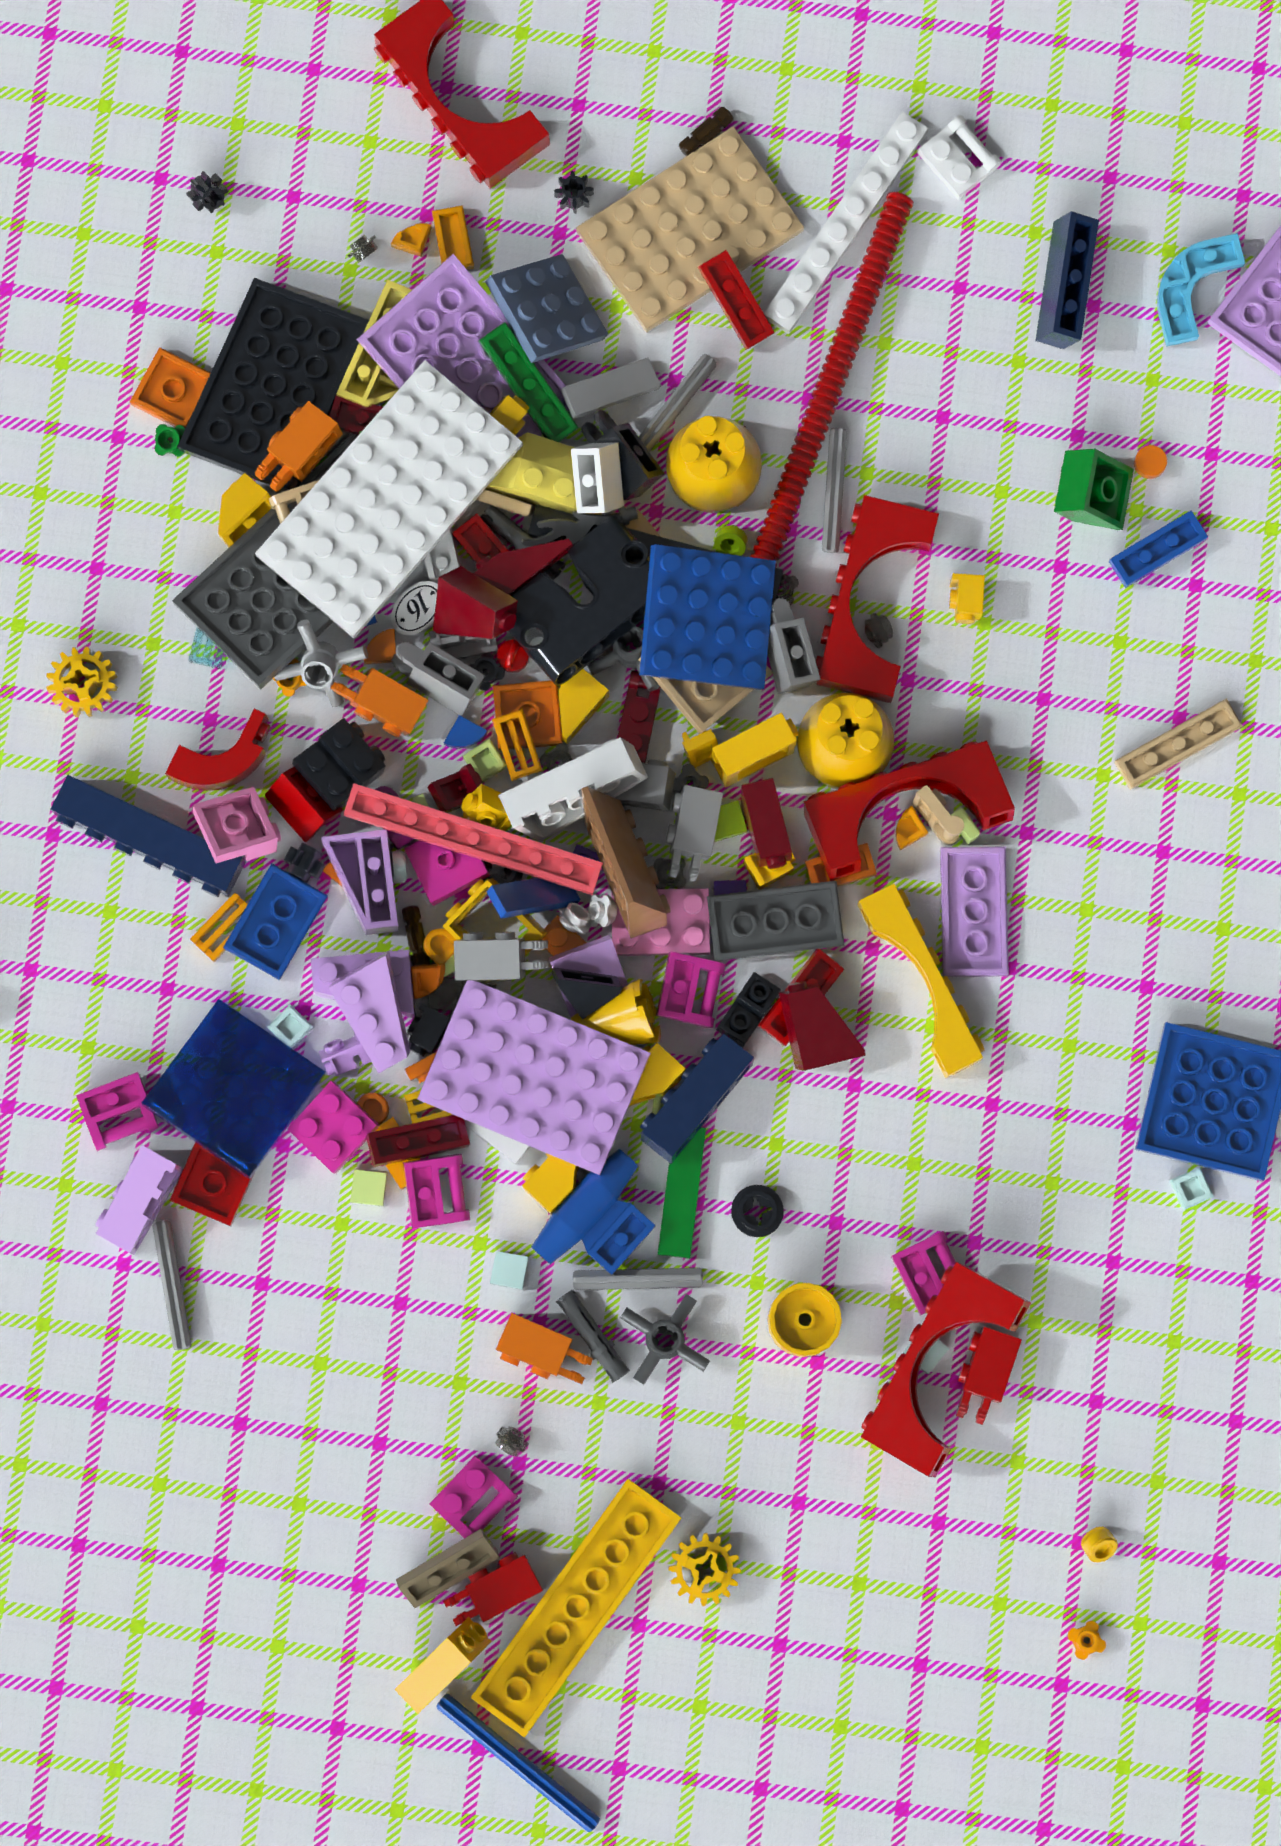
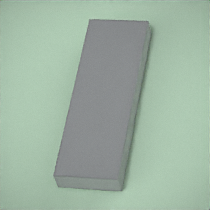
[561,357,661,419]

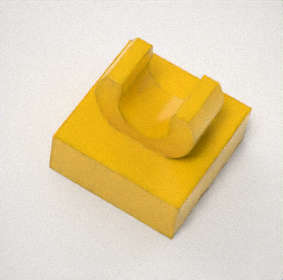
[682,729,718,768]

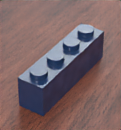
[1035,211,1099,349]
[640,1033,754,1164]

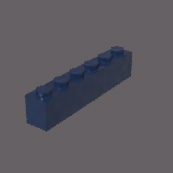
[50,775,246,897]

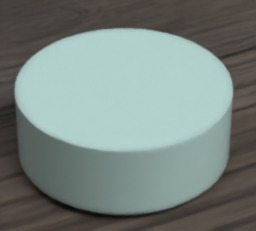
[390,851,407,884]

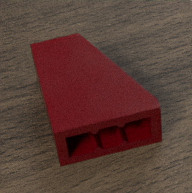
[433,566,518,639]
[741,778,792,869]
[779,981,866,1071]

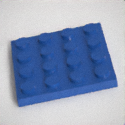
[639,544,776,690]
[1135,1022,1281,1181]

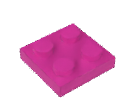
[287,1081,380,1174]

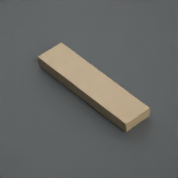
[1114,698,1243,790]

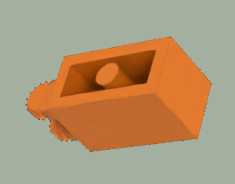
[255,401,343,492]
[330,664,429,737]
[496,1313,593,1384]

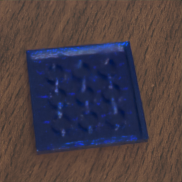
[142,999,326,1179]

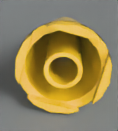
[571,979,661,1045]

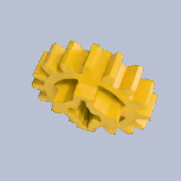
[46,647,118,718]
[668,1533,741,1606]

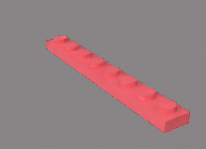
[344,783,603,895]

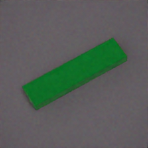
[478,322,579,442]
[658,1127,706,1259]

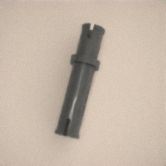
[481,505,566,580]
[556,1290,630,1383]

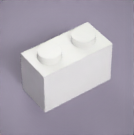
[571,442,624,513]

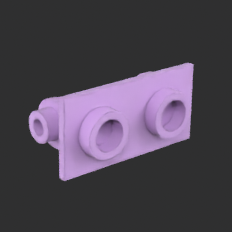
[319,1033,371,1076]

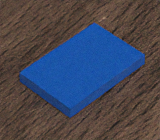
[223,863,328,980]

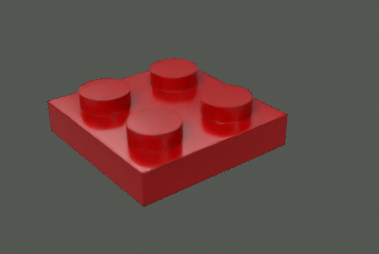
[170,1140,258,1227]

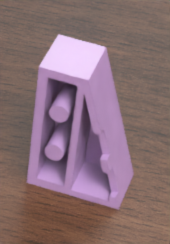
[321,829,398,935]
[311,950,416,1018]
[329,951,410,1074]
[96,1145,183,1255]

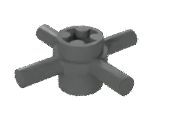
[587,626,660,692]
[620,1294,710,1385]

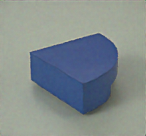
[444,715,488,749]

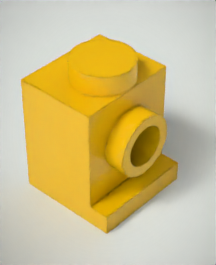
[489,395,529,435]
[949,573,985,624]
[461,783,511,831]
[743,853,796,890]

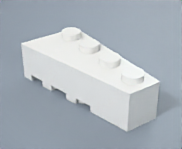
[498,737,648,842]

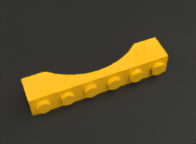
[857,884,985,1079]
[522,1043,686,1215]

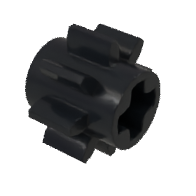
[186,171,229,213]
[554,171,594,214]
[284,843,325,883]

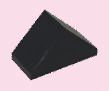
[552,967,622,1020]

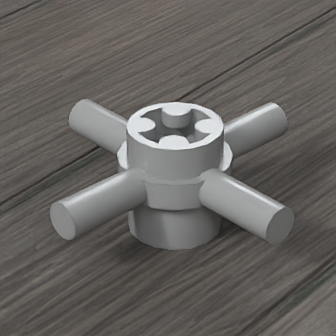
[274,619,368,707]

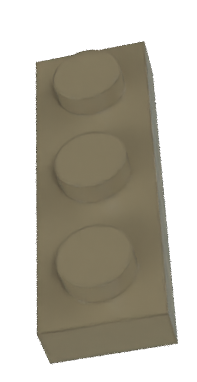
[396,1529,500,1608]

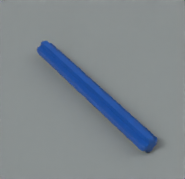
[436,1694,600,1832]

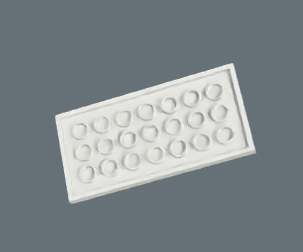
[255,360,523,638]

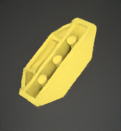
[336,279,412,407]
[485,432,602,515]

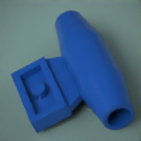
[531,1149,656,1275]

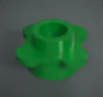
[154,424,186,457]

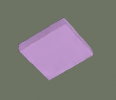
[549,935,628,1017]

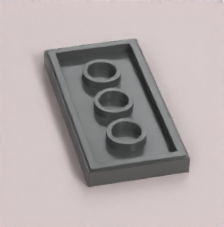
[707,881,844,961]

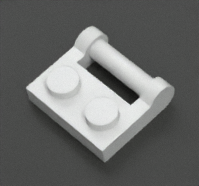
[918,115,1002,200]

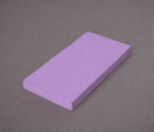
[940,846,1009,977]

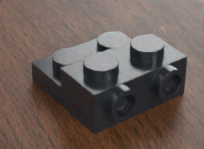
[292,718,386,812]

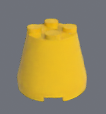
[666,416,762,513]
[797,693,894,789]

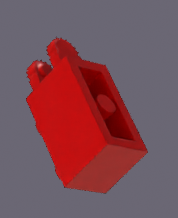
[956,1326,1022,1425]
[443,1552,543,1626]

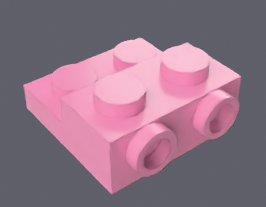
[193,787,281,863]

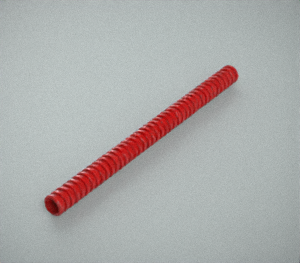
[750,192,914,568]

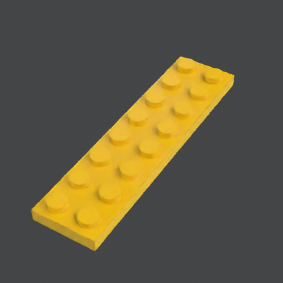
[471,1479,681,1738]

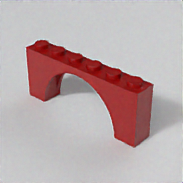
[374,0,550,189]
[816,495,939,703]
[804,740,1015,881]
[861,1262,1031,1478]

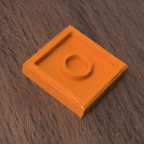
[130,347,211,428]
[493,680,563,751]

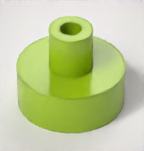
[714,525,748,556]

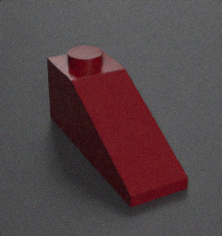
[473,539,574,596]

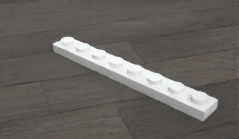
[764,112,928,334]

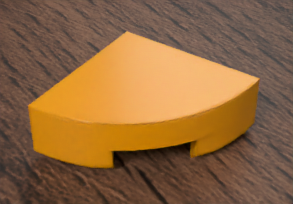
[391,223,432,257]
[895,806,928,850]

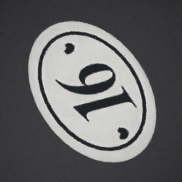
[391,581,438,635]

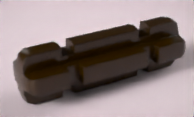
[679,107,733,156]
[402,905,430,966]

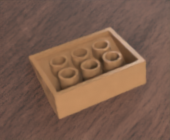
[581,786,671,938]

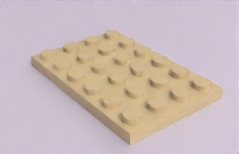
[576,126,804,333]

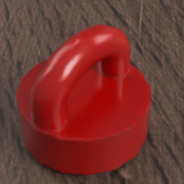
[497,639,529,673]

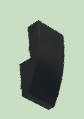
[716,972,781,1048]

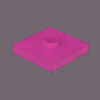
[404,840,490,906]

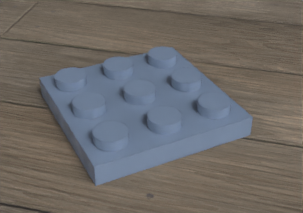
[485,254,608,363]

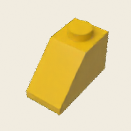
[218,473,272,548]
[558,669,609,745]

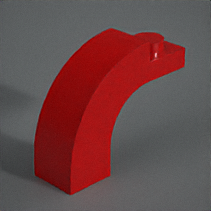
[165,708,270,791]

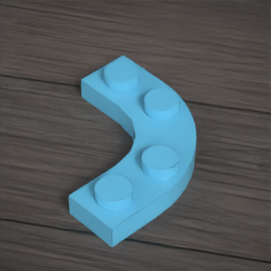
[1157,233,1245,347]

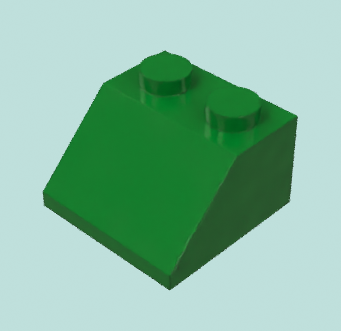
[1054,449,1134,530]

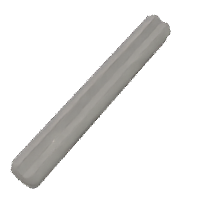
[639,354,717,452]
[822,428,847,553]
[152,1220,192,1350]
[573,1268,703,1290]

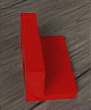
[265,767,343,842]

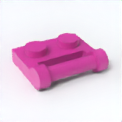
[656,951,726,1029]
[76,1072,159,1151]
[403,1154,470,1228]
[891,1231,956,1316]
[430,1455,518,1538]

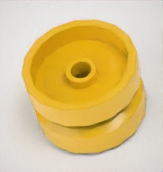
[767,1283,842,1357]

